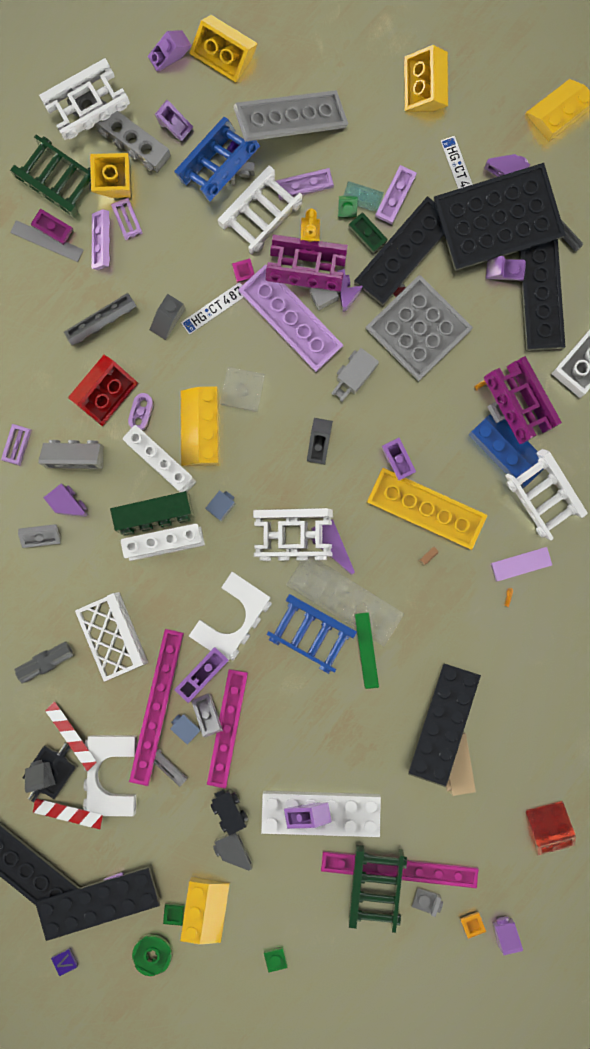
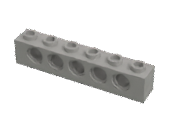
[66,91,171,173]

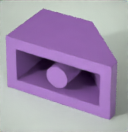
[484,154,531,177]
[284,802,332,829]
[492,917,523,955]

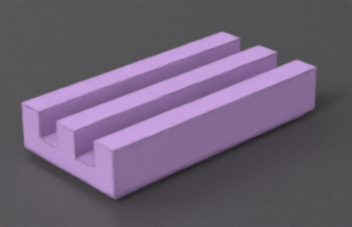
[111,198,142,240]
[1,424,32,466]

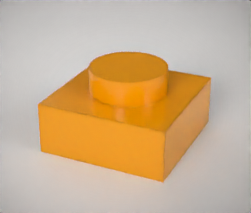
[460,912,486,939]

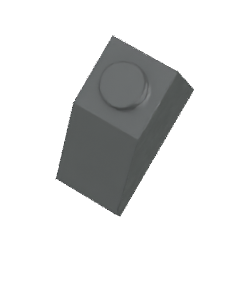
[149,294,186,340]
[307,418,333,464]
[25,760,56,793]
[213,832,253,871]

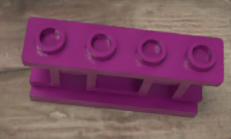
[266,234,348,291]
[484,356,562,444]

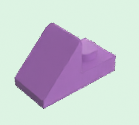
[155,100,193,141]
[486,256,526,280]
[337,269,363,312]
[382,438,416,480]

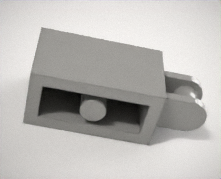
[331,348,379,402]

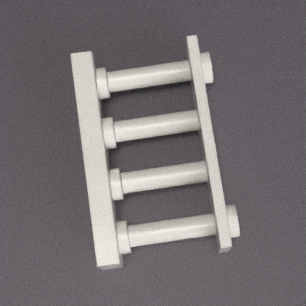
[218,165,303,255]
[505,449,588,540]

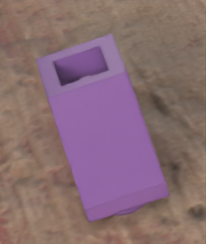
[148,30,192,71]
[43,483,88,517]

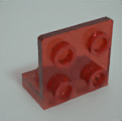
[526,801,576,856]

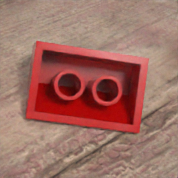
[68,354,138,426]

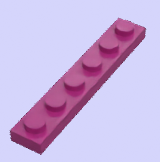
[207,669,248,788]

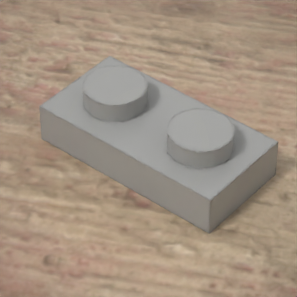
[18,524,61,548]
[191,693,223,738]

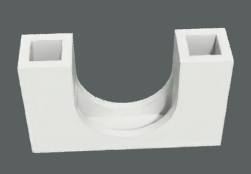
[189,572,272,662]
[83,735,137,816]

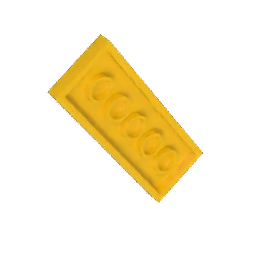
[367,468,488,550]

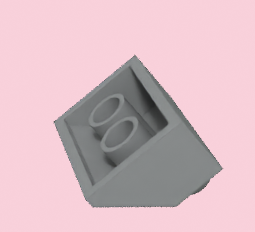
[39,440,104,469]

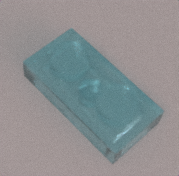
[343,181,384,212]

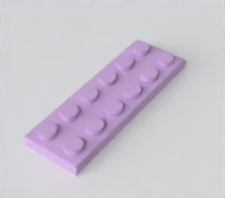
[238,264,343,372]

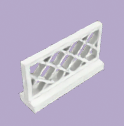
[75,592,148,682]

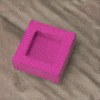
[232,258,255,282]

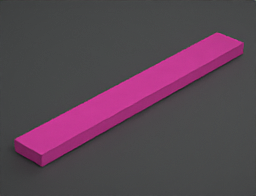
[129,629,184,786]
[321,851,479,888]

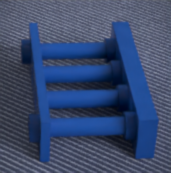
[174,117,260,201]
[267,594,357,674]

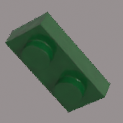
[348,212,388,254]

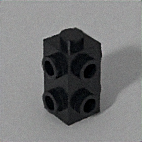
[210,788,249,836]

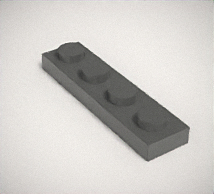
[64,293,136,345]

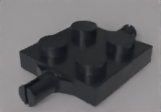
[22,742,77,802]

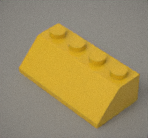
[181,387,219,466]

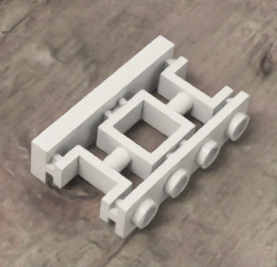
[39,58,130,140]
[123,425,196,492]
[253,508,333,561]
[121,524,205,561]

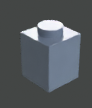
[205,490,235,522]
[170,714,201,745]

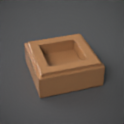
[418,547,438,565]

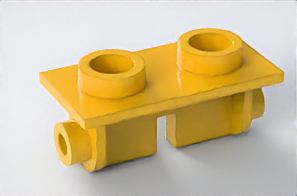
[301,208,320,242]

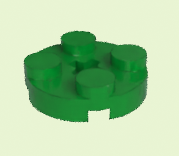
[132,934,172,977]

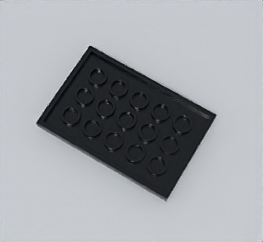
[434,163,566,271]

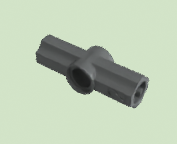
[14,641,74,684]

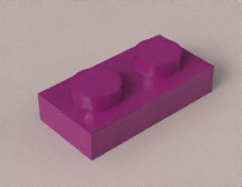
[31,208,73,245]

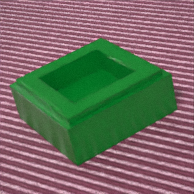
[163,903,185,926]

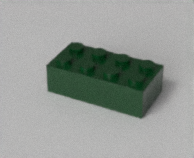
[110,491,194,536]

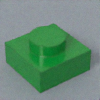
[338,196,358,217]
[264,947,288,973]

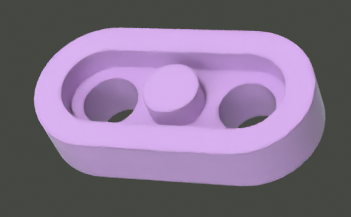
[128,393,153,430]

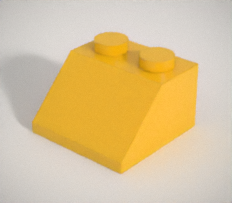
[90,153,131,198]

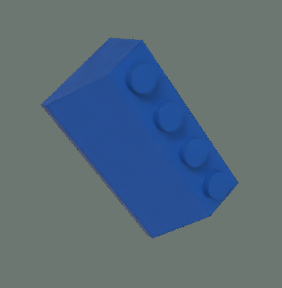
[469,414,543,489]

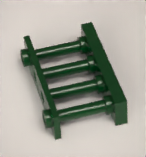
[10,134,91,218]
[348,845,407,933]

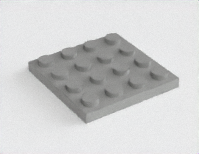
[365,275,473,382]

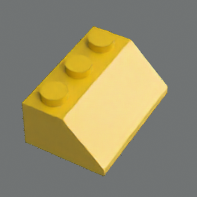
[189,15,258,82]
[404,45,448,112]
[526,79,590,142]
[180,877,230,944]

